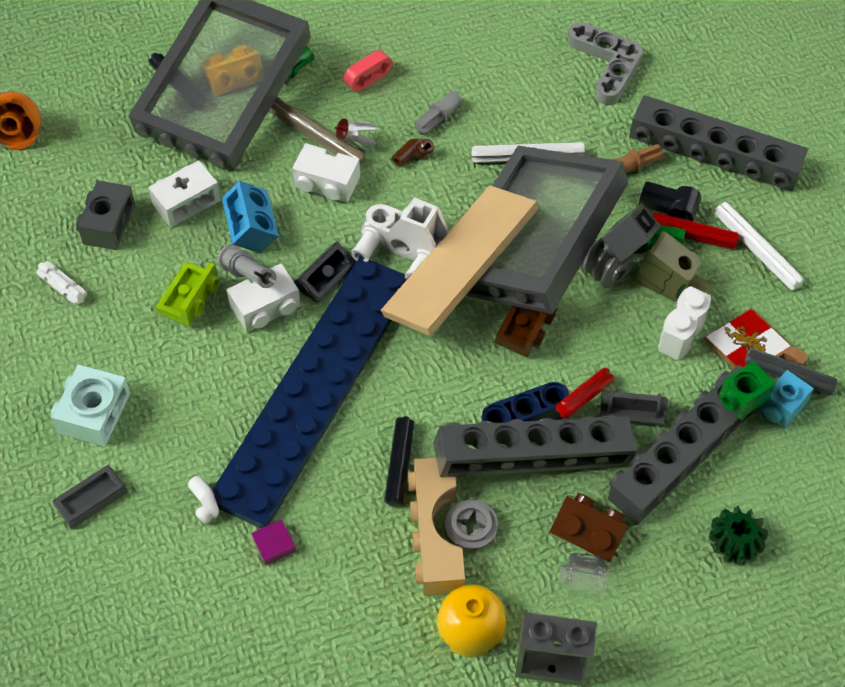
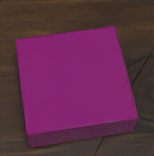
[251,519,296,566]

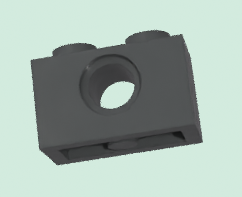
[76,180,135,250]
[602,202,661,262]

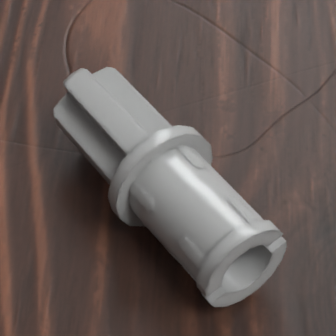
[414,91,463,134]

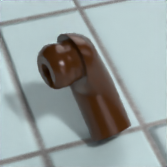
[392,139,434,167]

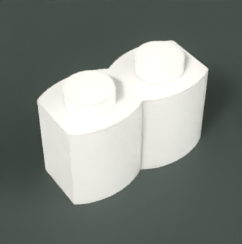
[658,286,711,360]

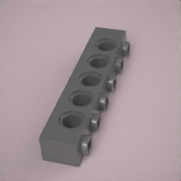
[629,95,809,191]
[608,365,760,525]
[433,415,638,477]

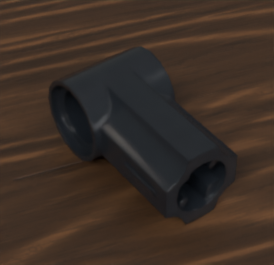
[638,181,702,221]

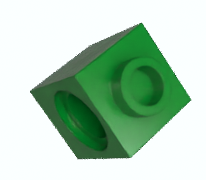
[719,360,776,419]

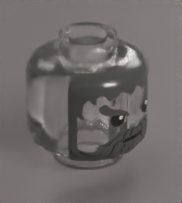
[558,553,609,599]

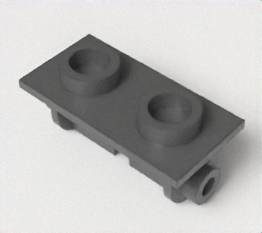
[600,389,668,426]

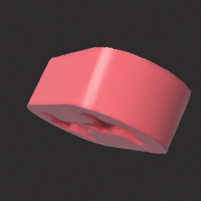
[343,50,393,92]

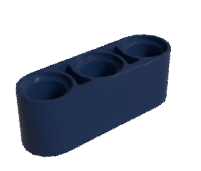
[481,382,569,444]

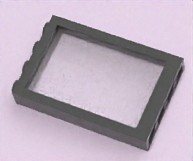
[129,0,311,171]
[466,145,628,314]

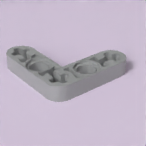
[567,22,643,105]

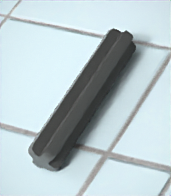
[745,348,837,395]

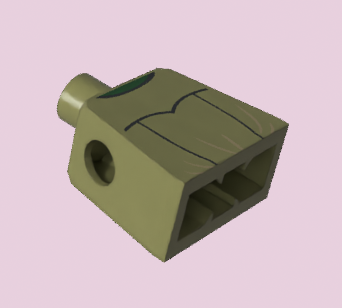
[633,231,710,301]

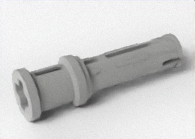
[217,244,276,288]

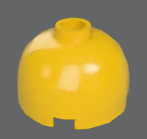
[437,584,507,657]

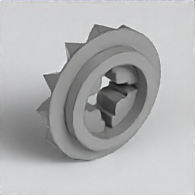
[445,500,498,551]

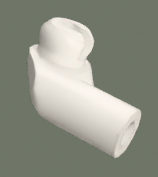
[188,476,219,524]

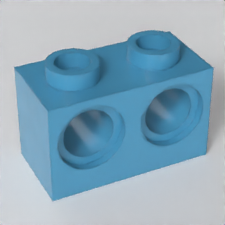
[222,181,279,253]

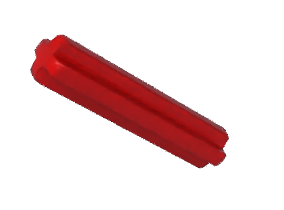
[653,213,739,249]
[556,368,614,418]

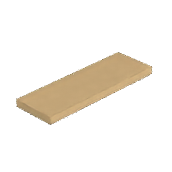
[381,185,539,336]

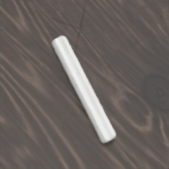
[472,142,585,163]
[715,202,804,291]

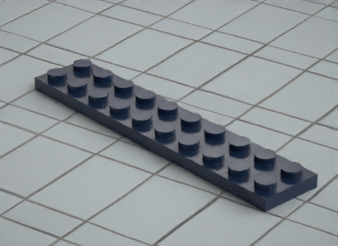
[212,256,407,529]

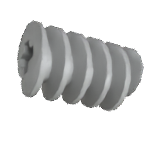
[580,238,634,288]

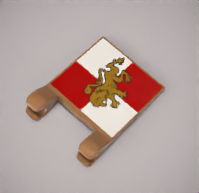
[704,308,808,369]

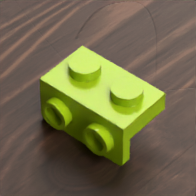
[155,261,220,327]

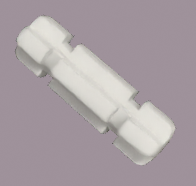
[36,261,87,305]

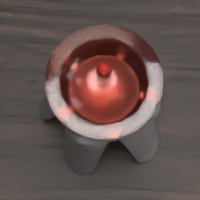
[335,118,378,151]

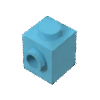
[759,370,814,429]

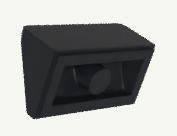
[293,241,356,302]

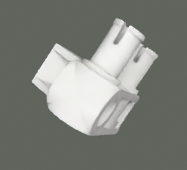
[351,197,449,279]

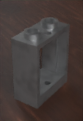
[515,612,597,687]

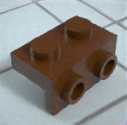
[494,306,558,358]
[550,492,631,562]

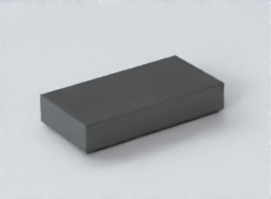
[52,464,128,530]

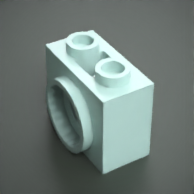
[51,364,130,446]

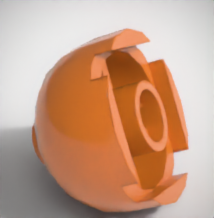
[0,91,42,150]

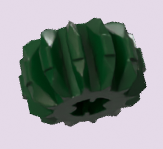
[709,505,768,565]

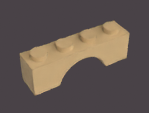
[408,458,465,596]

